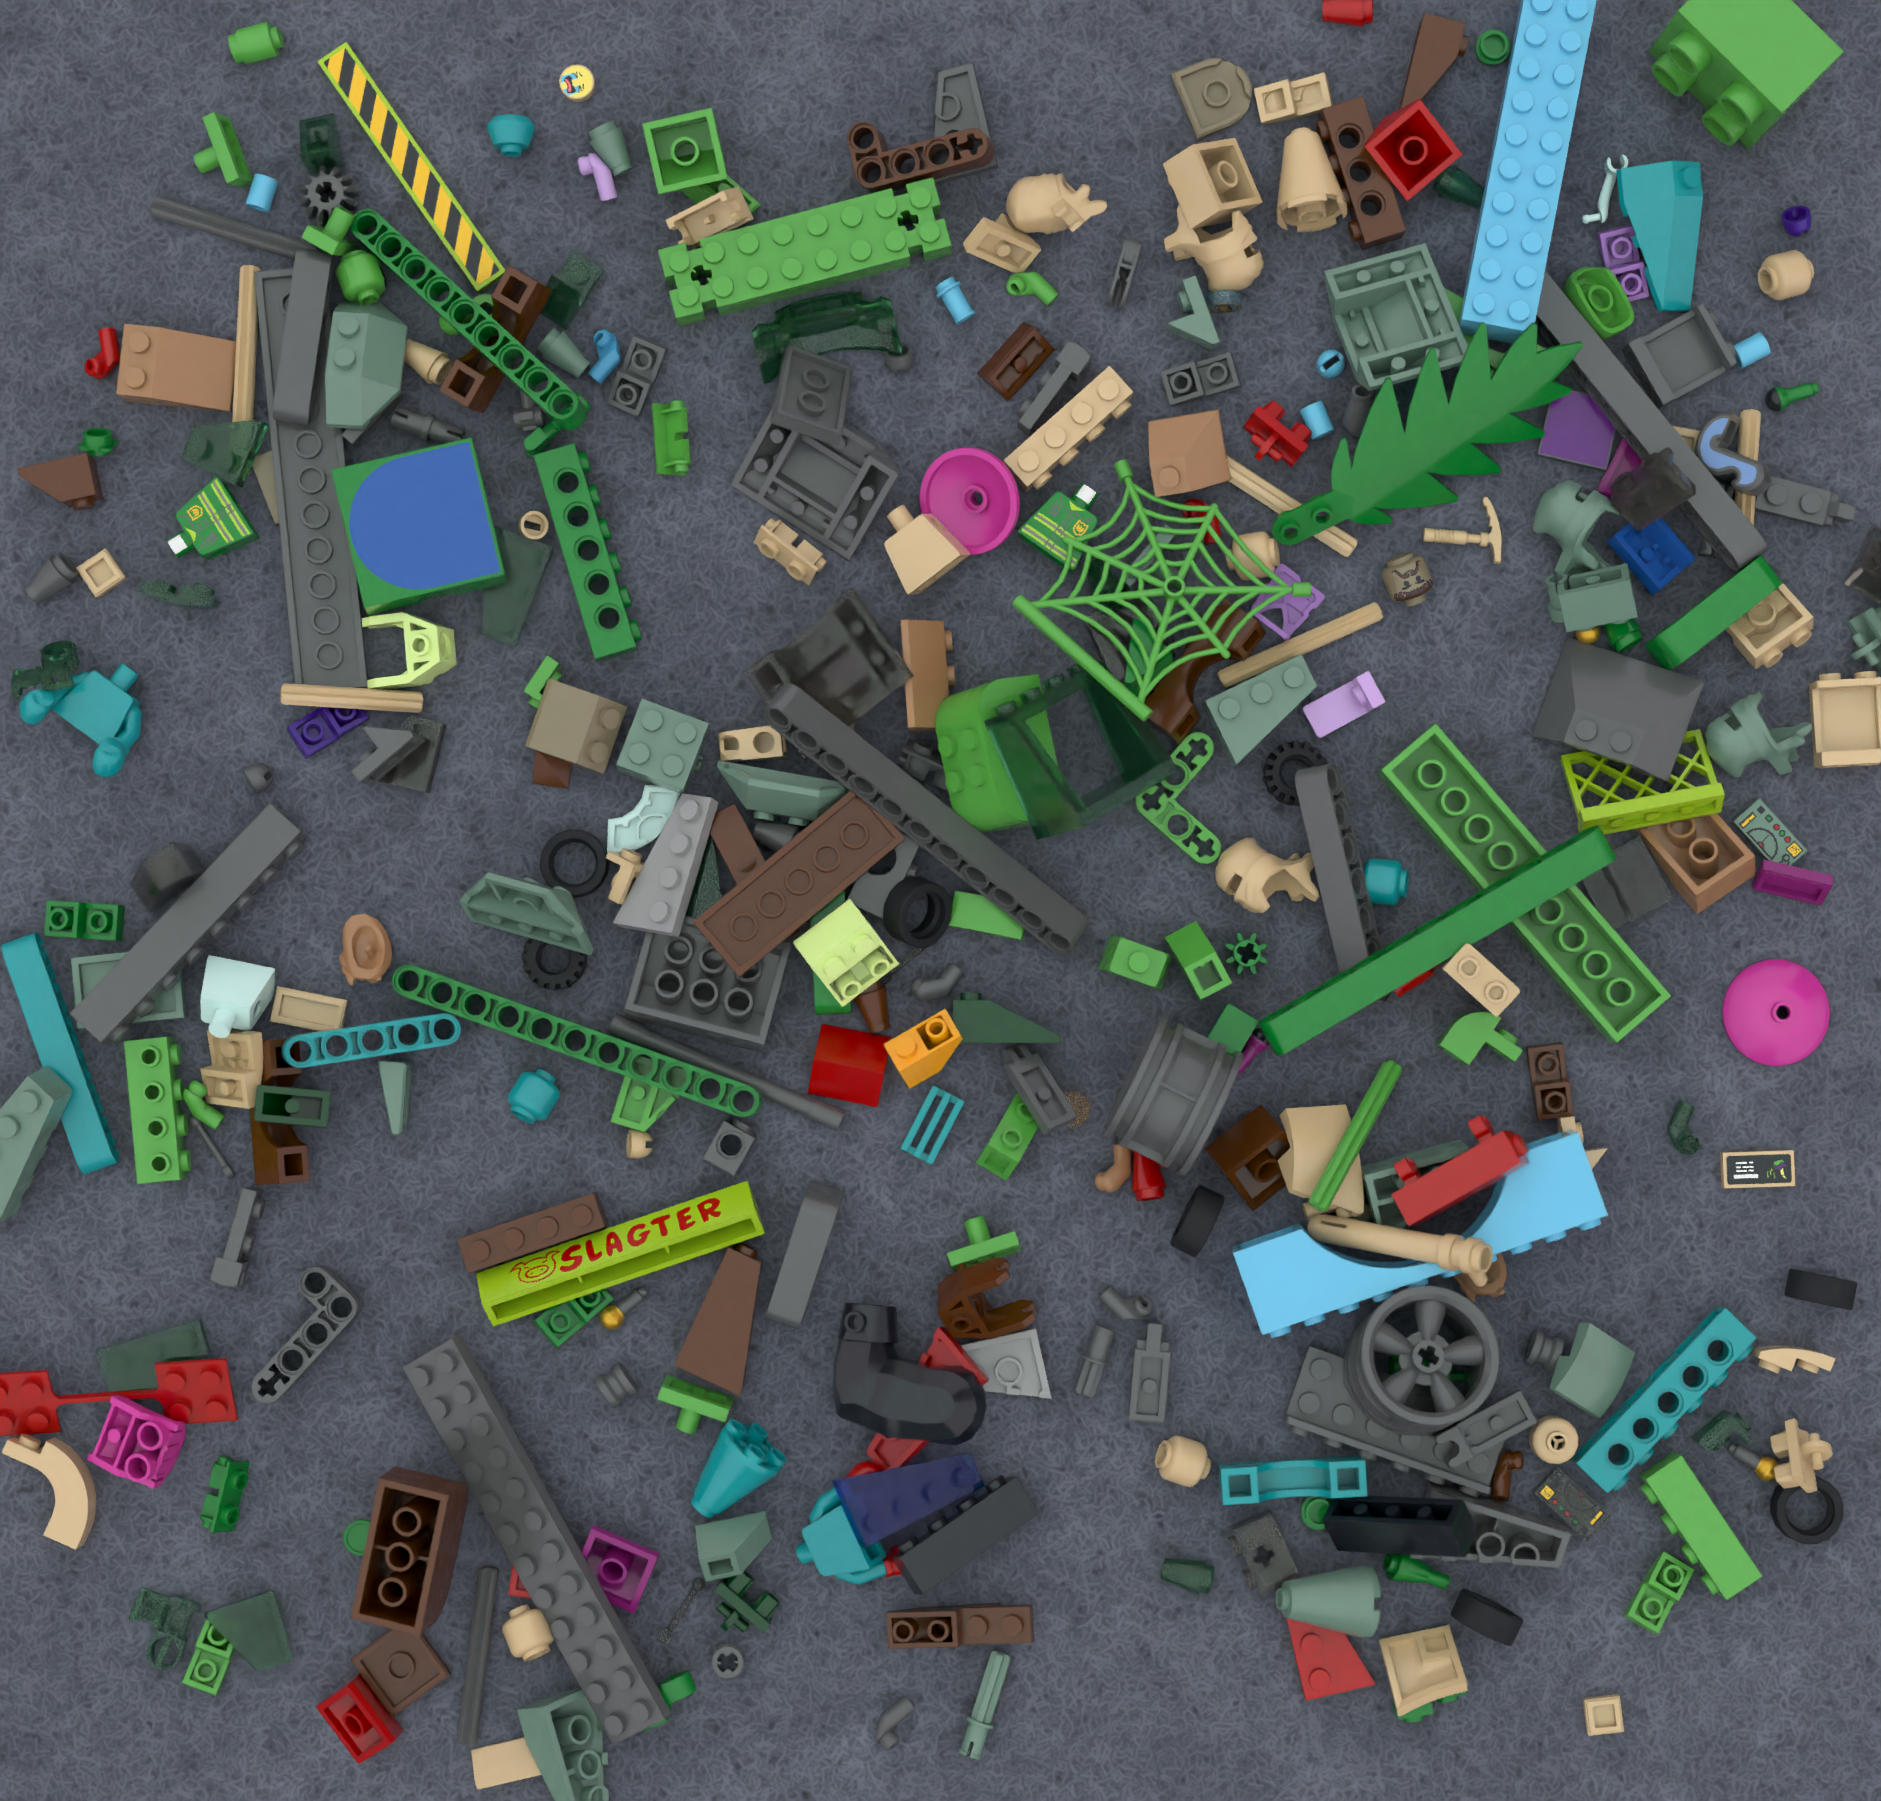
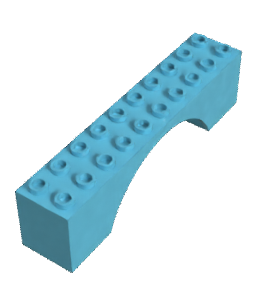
[1232,1129,1608,1338]

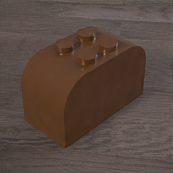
[351,1466,468,1636]

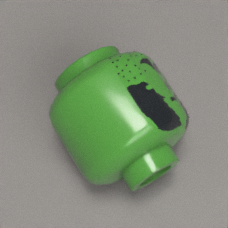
[335,250,387,305]

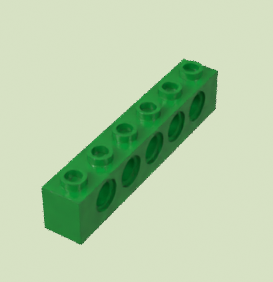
[533,443,642,662]

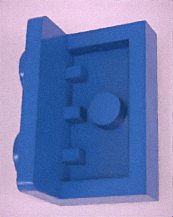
[1607,506,1695,595]

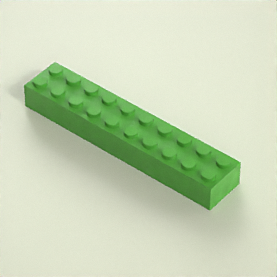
[1376,723,1671,1043]

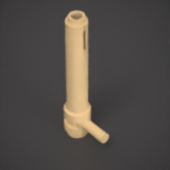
[1307,1213,1492,1287]

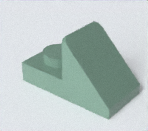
[1166,275,1220,351]

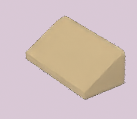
[471,1737,541,1790]

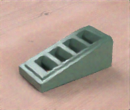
[378,1061,412,1134]

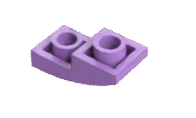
[1596,224,1650,302]

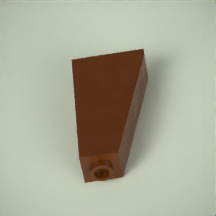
[674,1243,763,1395]

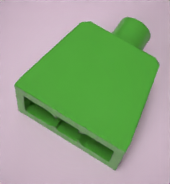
[1098,935,1173,991]

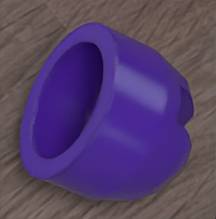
[1781,206,1812,237]

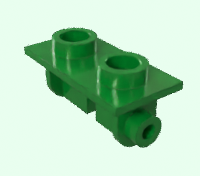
[200,1455,250,1533]

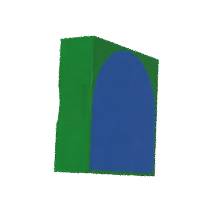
[331,437,508,615]

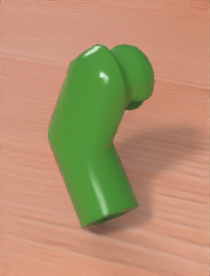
[1006,272,1060,307]
[182,1080,225,1130]

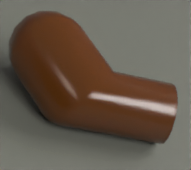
[1491,1449,1524,1502]

